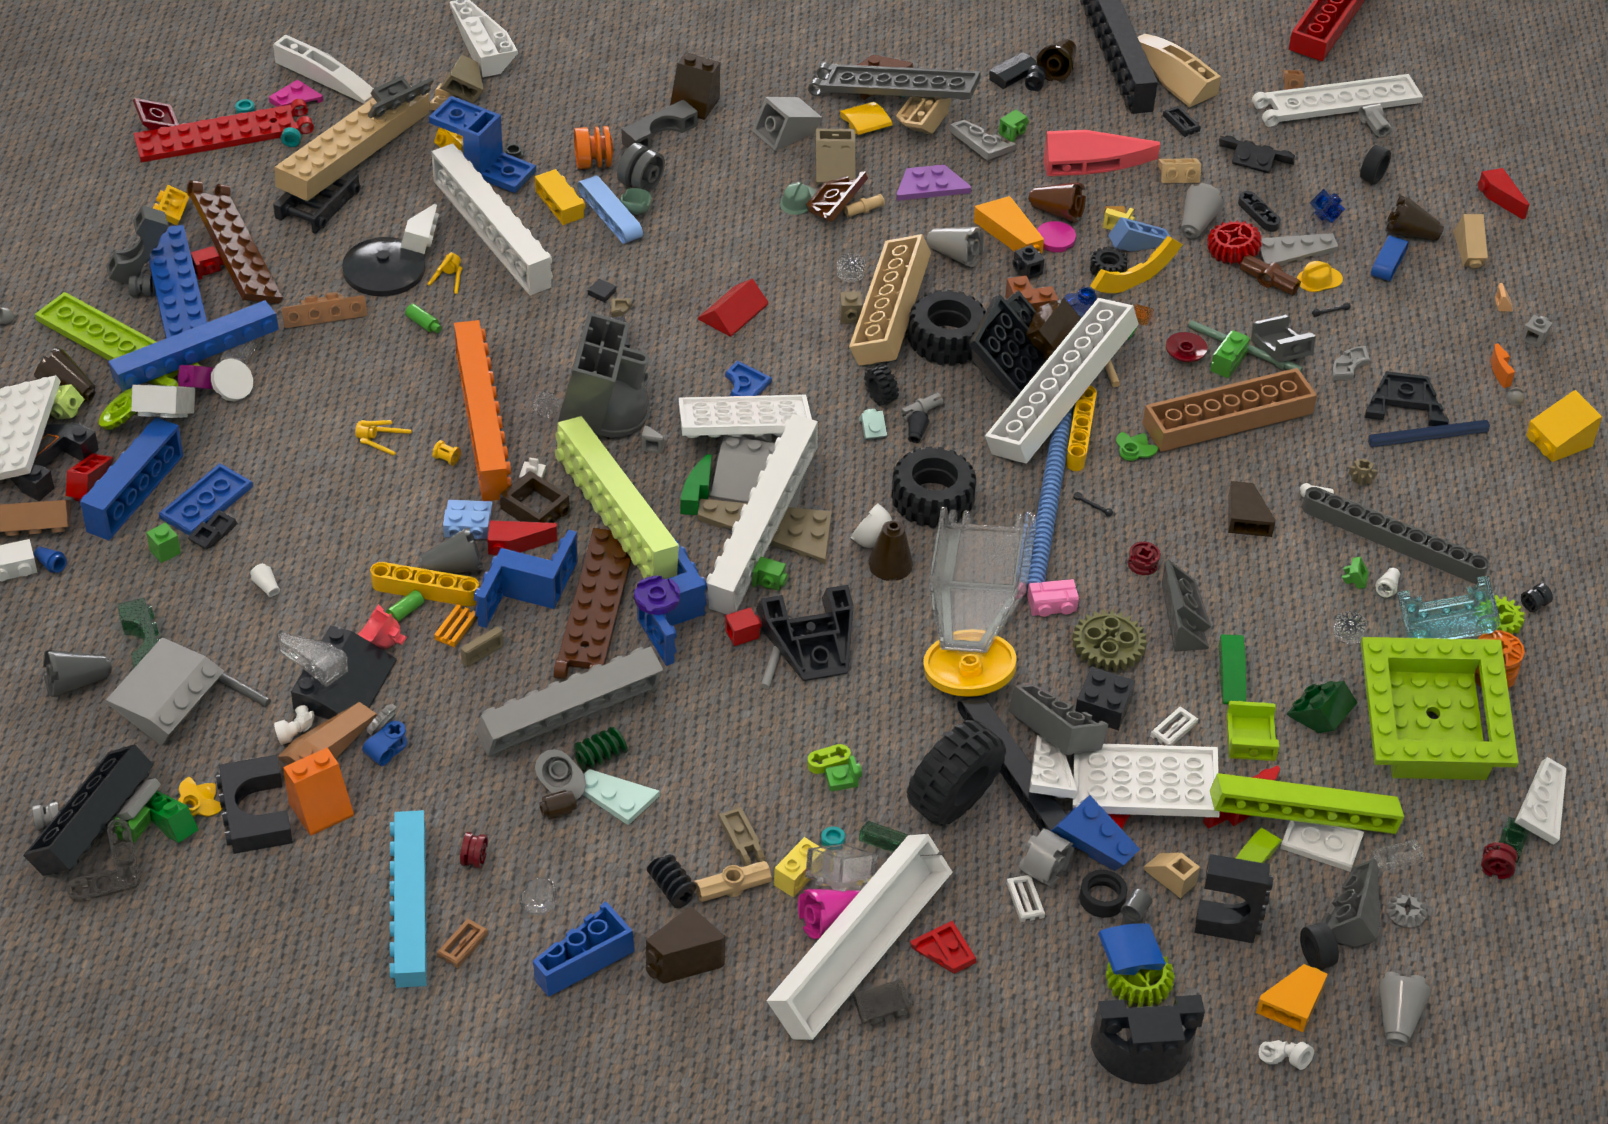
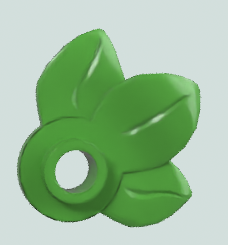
[1116,432,1159,461]

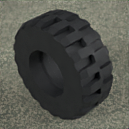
[907,720,1006,826]

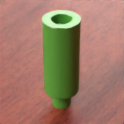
[405,304,442,333]
[386,590,425,622]

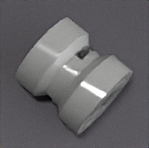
[32,801,60,830]

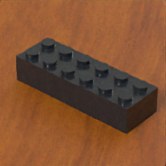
[23,744,154,876]

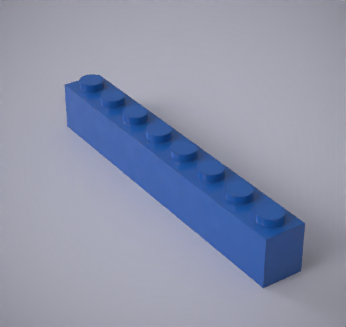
[108,300,279,391]

